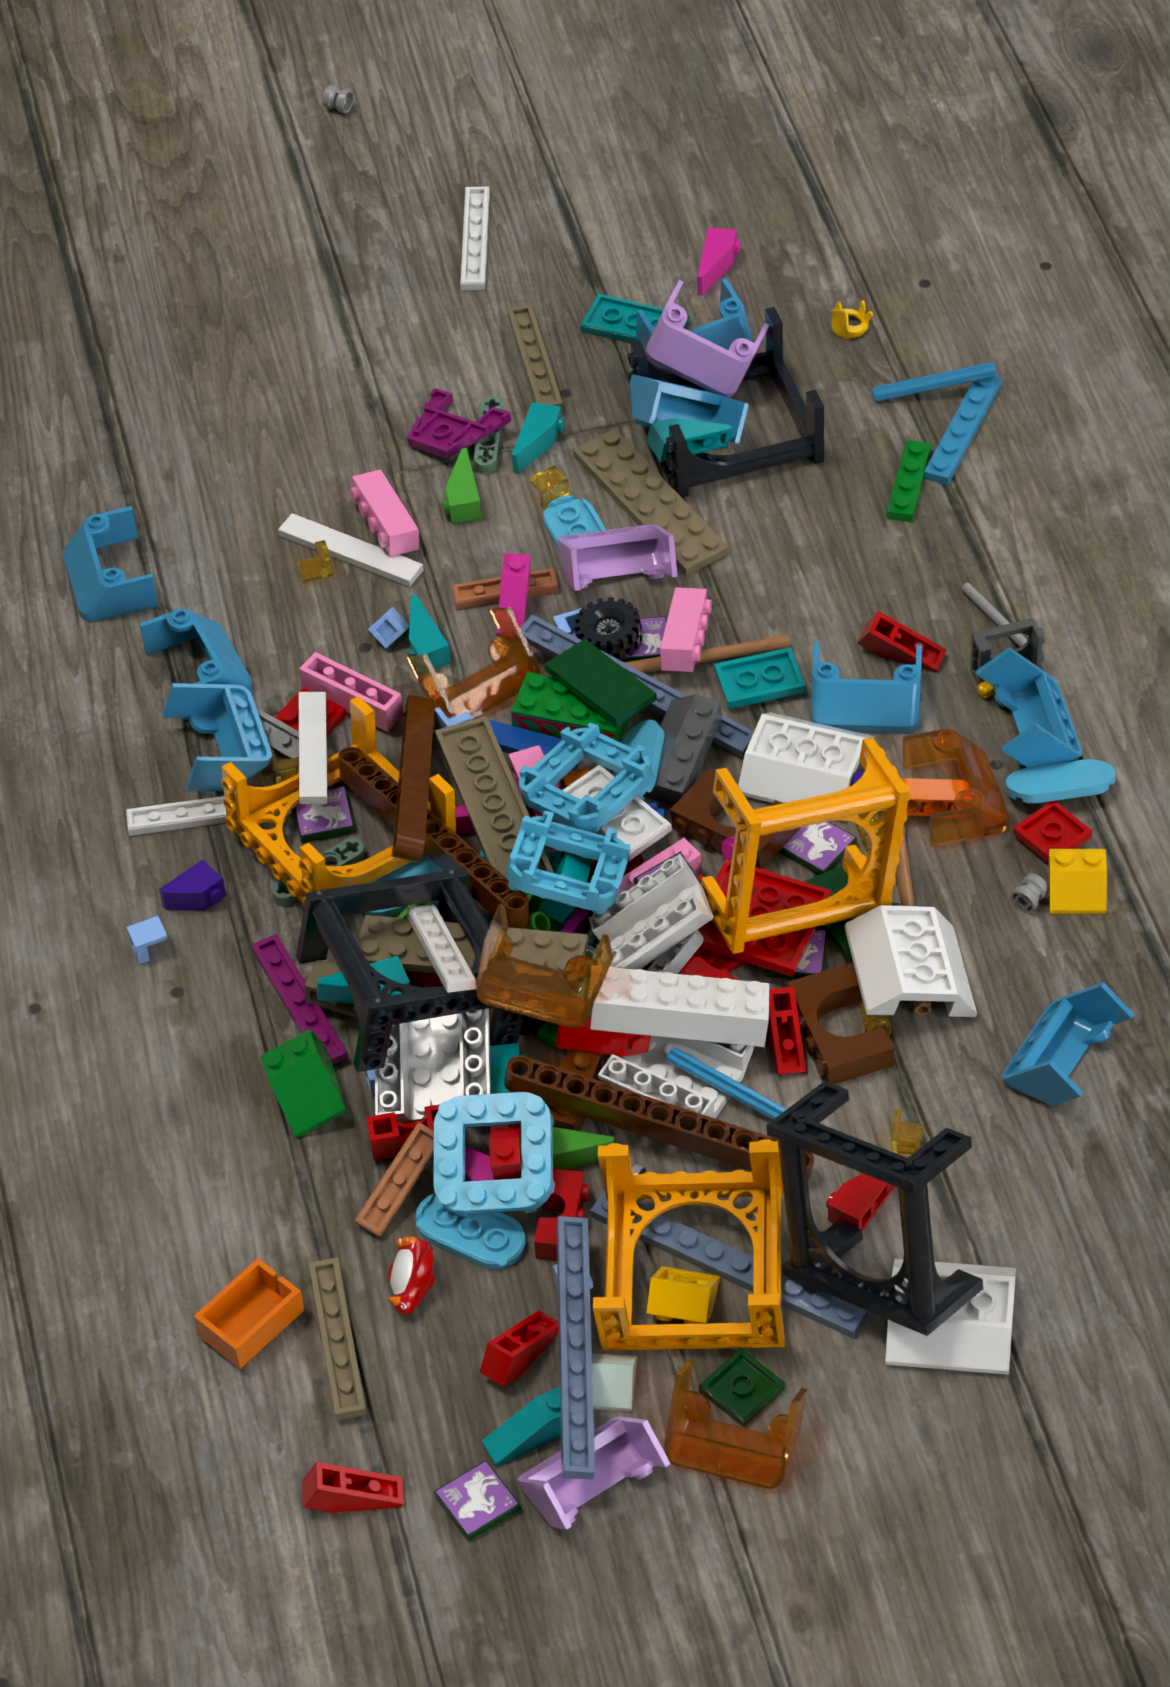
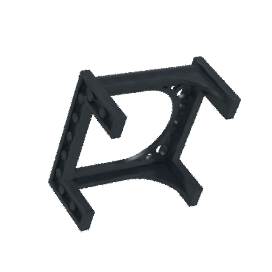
[627,307,824,497]
[296,868,531,1072]
[766,1081,984,1336]

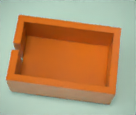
[193,1258,304,1369]

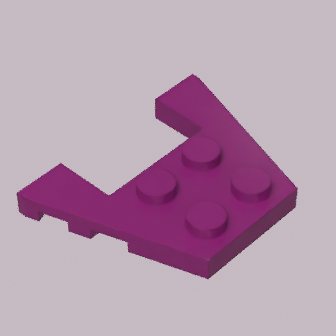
[407,388,512,459]

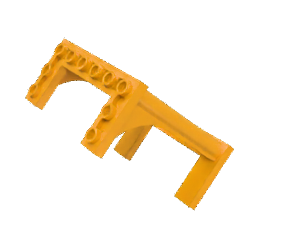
[221,696,456,906]
[701,737,911,954]
[593,1139,785,1351]

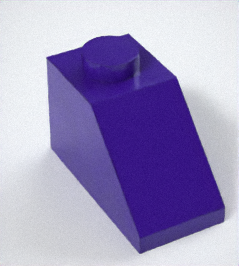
[159,859,226,911]

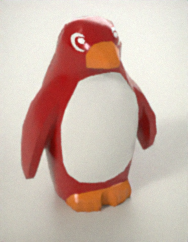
[387,1237,435,1316]

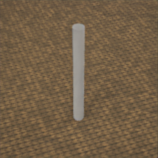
[961,583,1027,647]

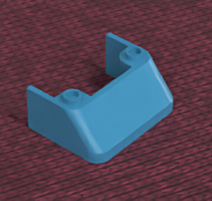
[636,278,754,370]
[629,374,749,444]
[63,506,158,621]
[139,609,253,722]
[811,642,922,734]
[976,647,1083,768]
[162,683,272,791]
[1001,982,1134,1106]

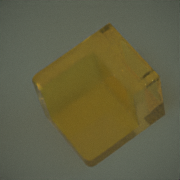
[530,465,569,510]
[298,540,334,583]
[269,748,299,784]
[891,1109,924,1156]

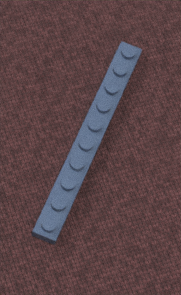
[517,614,754,757]
[590,1190,868,1338]
[556,1216,595,1480]

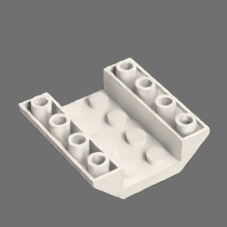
[738,712,874,803]
[589,854,714,970]
[845,905,977,1017]
[375,1009,491,1123]
[598,1036,755,1119]
[885,1259,1016,1375]

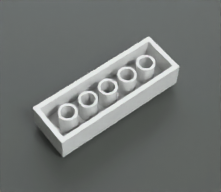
[590,966,769,1047]

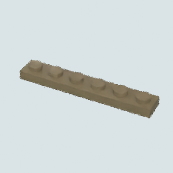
[507,304,563,411]
[308,1257,367,1421]

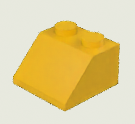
[1048,849,1107,914]
[646,1266,720,1324]

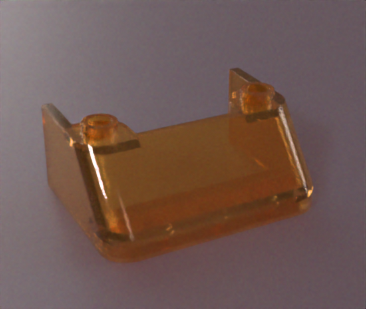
[407,607,541,719]
[902,729,1008,847]
[476,904,613,1028]
[663,1360,808,1489]

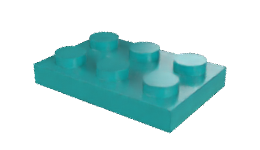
[714,647,806,709]

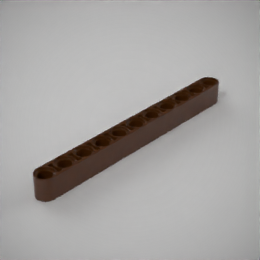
[392,694,435,863]
[339,747,529,929]
[504,1056,815,1180]

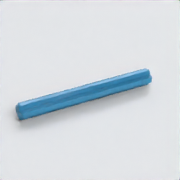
[872,362,997,402]
[666,1047,787,1120]

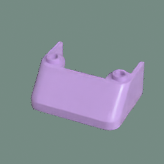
[645,280,769,397]
[557,524,677,591]
[517,1417,671,1530]

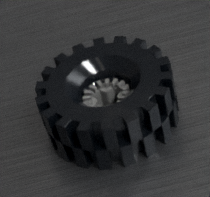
[574,597,643,661]

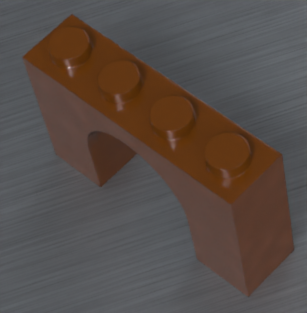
[670,769,800,869]
[787,963,894,1084]

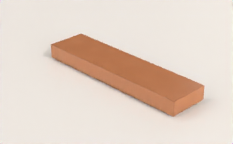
[452,568,559,610]
[355,1122,434,1238]

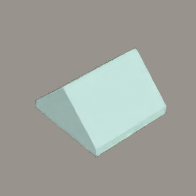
[592,1353,637,1412]

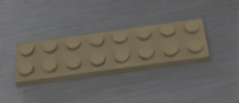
[573,428,729,576]
[435,716,554,878]
[357,915,588,986]

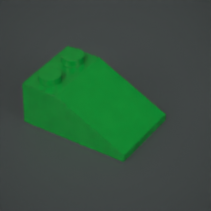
[261,1029,347,1139]

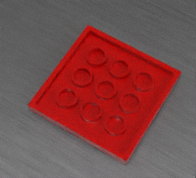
[697,858,832,977]

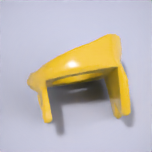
[831,300,873,339]

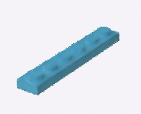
[924,376,1002,485]

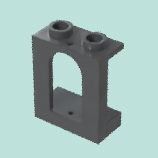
[970,618,1045,685]

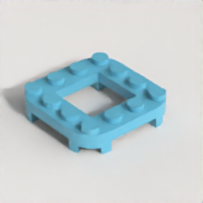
[519,723,654,833]
[506,811,631,914]
[434,1092,555,1217]

